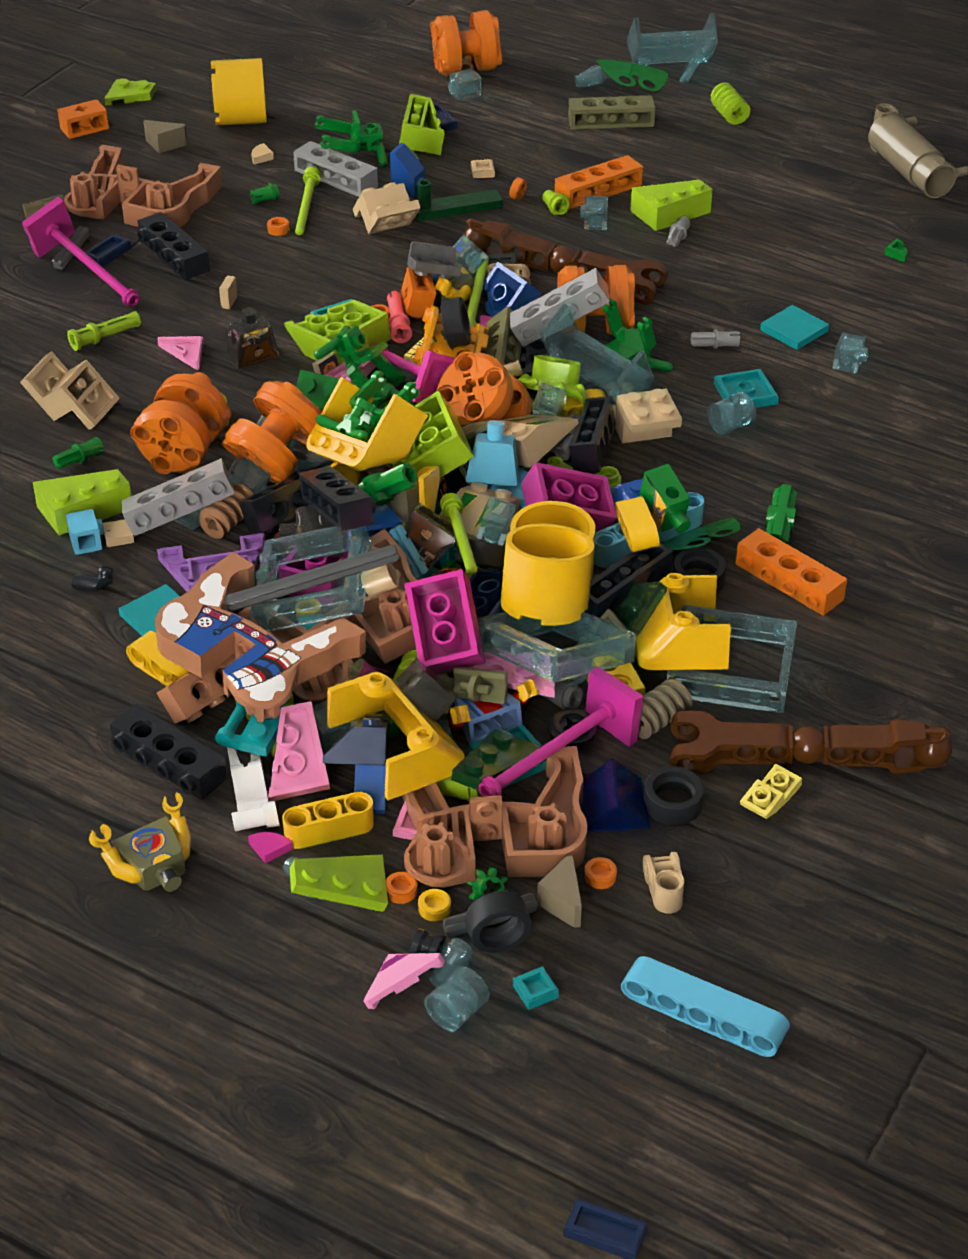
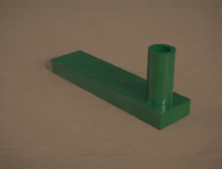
[415,179,503,221]

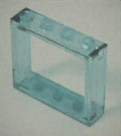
[250,526,371,632]
[667,605,797,714]
[477,612,636,683]

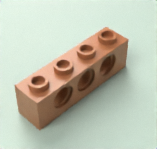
[156,653,236,723]

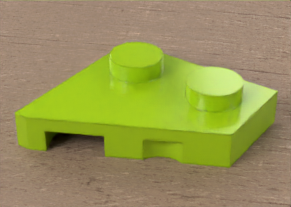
[104,78,156,106]

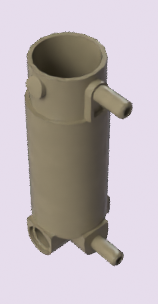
[868,103,968,198]

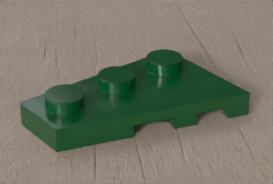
[451,729,545,791]

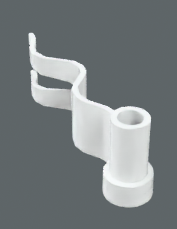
[227,748,279,831]

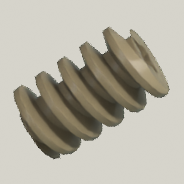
[638,679,693,739]

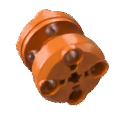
[430,10,502,77]
[557,265,635,337]
[436,352,534,428]
[130,372,231,474]
[222,381,322,483]

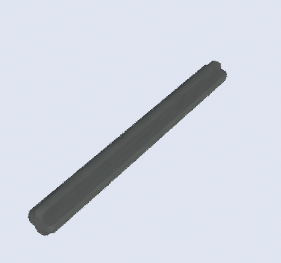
[227,545,399,611]

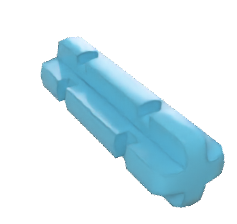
[388,525,428,578]

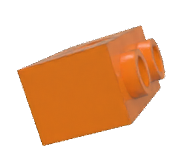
[57,99,109,139]
[401,267,436,319]

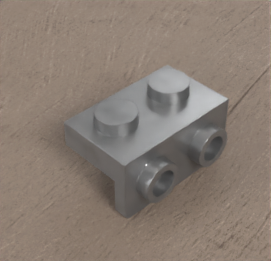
[407,241,462,279]

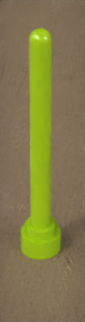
[295,167,321,236]
[467,255,489,327]
[440,493,477,575]

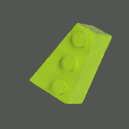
[399,94,445,156]
[630,179,713,231]
[33,469,131,536]

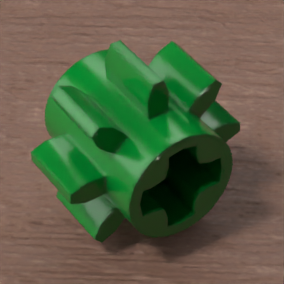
[467,867,508,900]

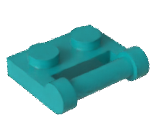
[215,701,286,757]

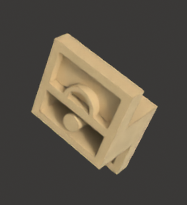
[353,182,420,234]
[20,351,120,430]
[613,388,682,444]

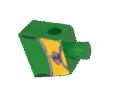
[639,464,691,533]

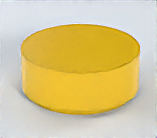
[418,889,451,922]

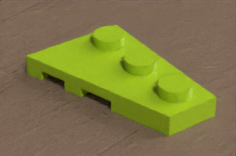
[290,855,388,912]

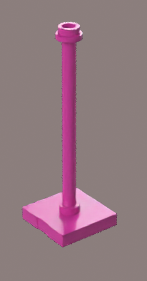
[22,197,140,307]
[371,343,472,403]
[479,666,643,797]

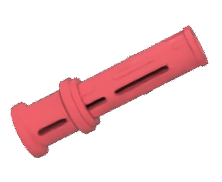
[387,291,412,343]

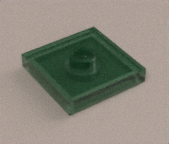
[615,582,668,636]

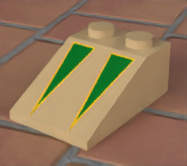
[499,414,579,468]
[433,482,521,542]

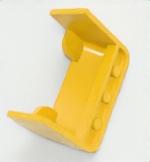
[306,377,428,471]
[631,573,731,670]
[327,672,464,800]

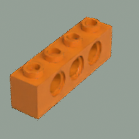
[555,155,643,210]
[735,528,847,616]

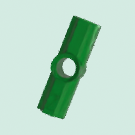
[356,463,418,506]
[765,484,798,544]

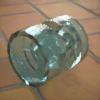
[707,392,756,435]
[424,966,490,1032]

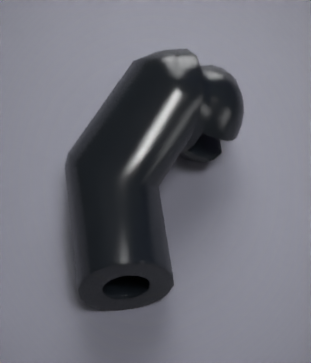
[72,566,114,591]

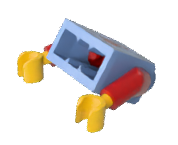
[448,679,539,744]

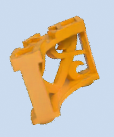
[413,305,489,366]

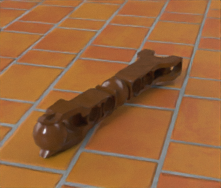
[463,219,668,304]
[670,711,953,774]

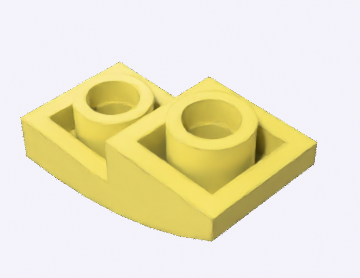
[740,764,802,819]

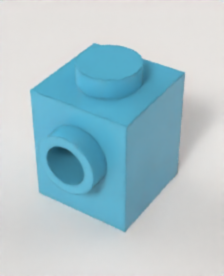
[66,509,104,555]

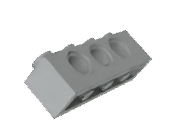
[293,141,378,197]
[510,268,610,347]
[122,458,235,536]

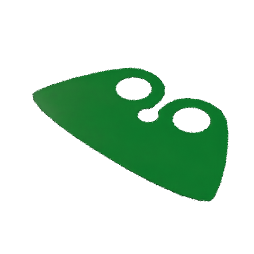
[596,59,668,91]
[661,518,741,550]

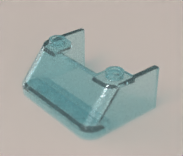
[627,13,718,66]
[540,303,654,402]

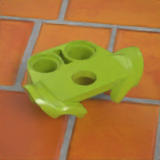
[518,355,588,405]

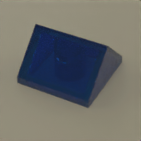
[582,758,650,832]

